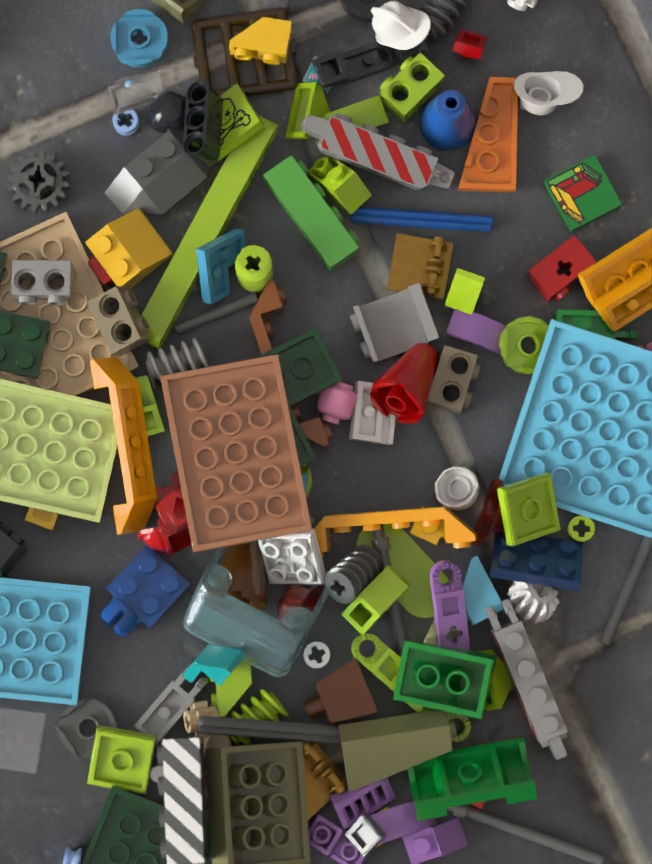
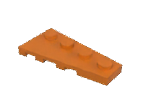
[458,77,518,193]

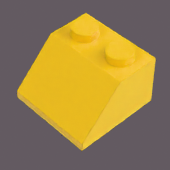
[85,208,173,289]

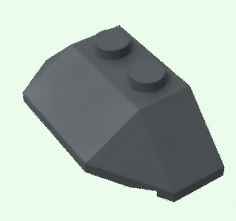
[105,124,209,216]

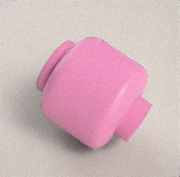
[316,382,357,424]

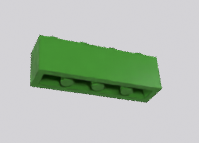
[263,155,360,273]

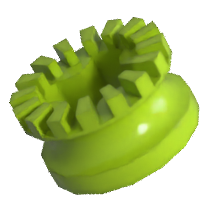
[567,515,595,542]

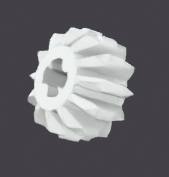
[507,581,559,625]

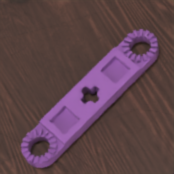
[430,560,470,650]

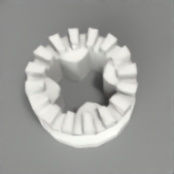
[303,641,330,669]

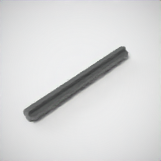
[197,716,341,744]

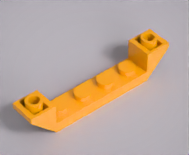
[90,357,157,535]
[315,506,478,558]

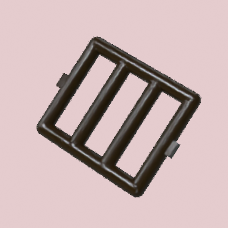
[192,7,298,96]

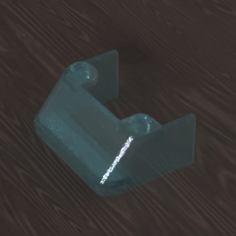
[183,547,330,677]

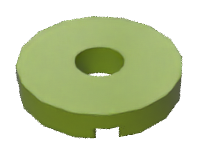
[498,316,549,375]

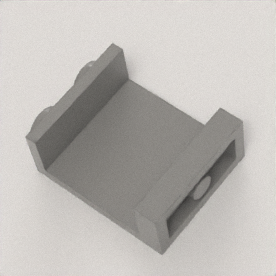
[350,283,439,363]

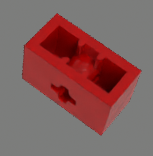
[527,235,596,303]

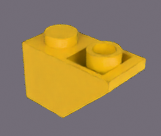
[229,17,292,65]

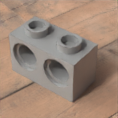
[11,260,74,305]

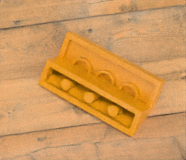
[578,228,652,332]

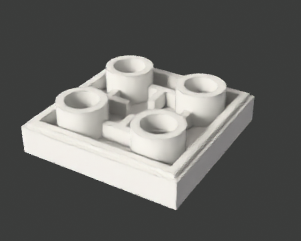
[258,528,326,584]

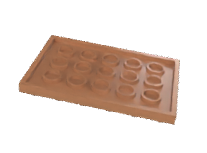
[160,354,312,553]

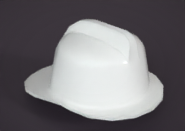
[371,1,431,50]
[514,71,583,116]

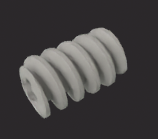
[145,337,208,389]

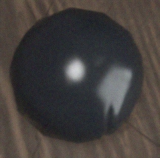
[149,91,186,134]

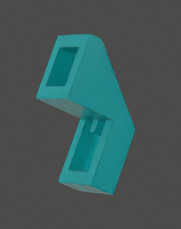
[182,644,246,686]

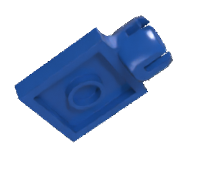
[101,545,191,637]

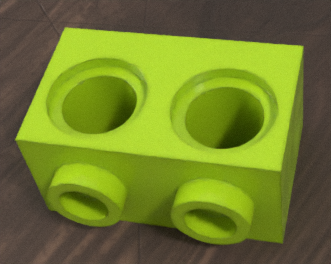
[380,52,445,123]

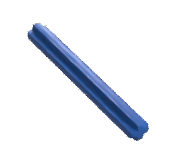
[350,207,493,232]

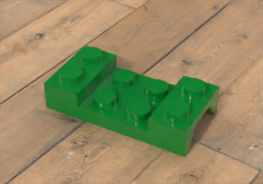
[407,737,537,821]

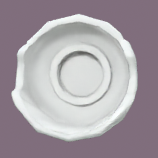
[435,466,479,511]

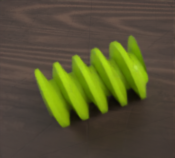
[235,245,273,292]
[230,689,289,746]

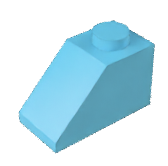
[462,556,504,626]

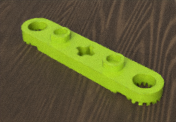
[351,633,471,742]

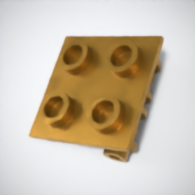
[387,233,454,300]
[303,742,347,820]

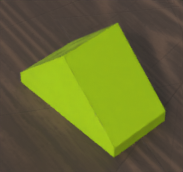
[445,268,485,315]

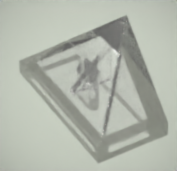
[107,70,165,115]

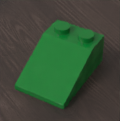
[393,640,497,719]

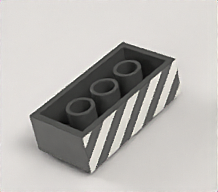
[157,737,208,864]

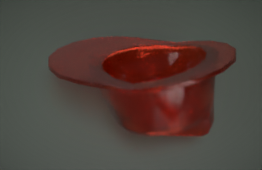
[473,478,504,546]
[277,584,323,651]

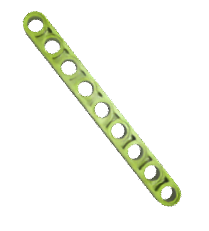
[141,115,279,349]

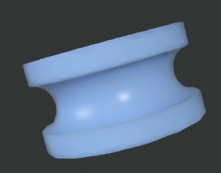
[112,107,139,136]
[62,846,82,864]

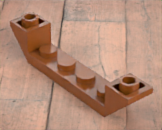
[249,280,333,450]

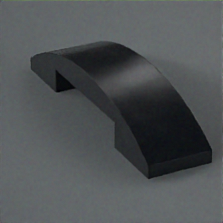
[312,40,428,88]

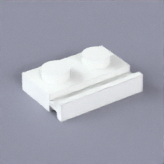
[349,381,396,445]

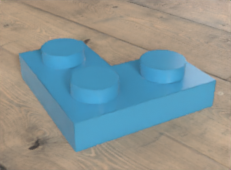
[196,228,246,304]

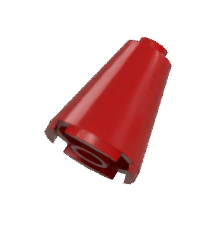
[370,343,439,424]

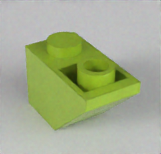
[308,155,372,215]
[341,565,411,635]
[210,653,253,717]

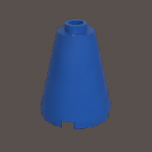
[419,90,477,151]

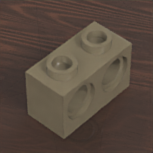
[87,286,151,356]
[427,345,481,415]

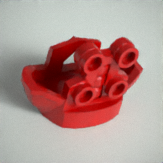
[137,471,192,556]

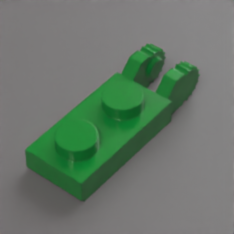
[556,309,638,340]

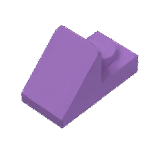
[402,817,468,864]

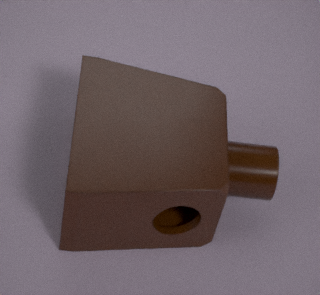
[303,659,378,723]

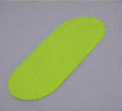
[357,523,449,618]

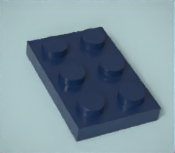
[490,529,583,591]

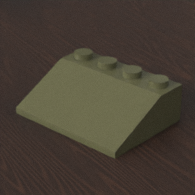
[205,741,311,864]

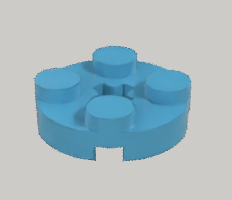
[111,9,169,68]

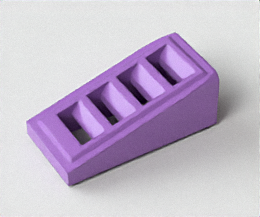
[330,778,396,829]

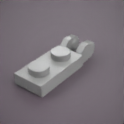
[134,664,209,746]

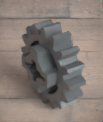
[7,150,71,214]

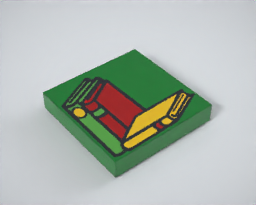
[543,155,622,233]

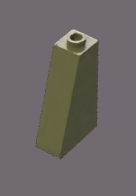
[338,710,456,792]

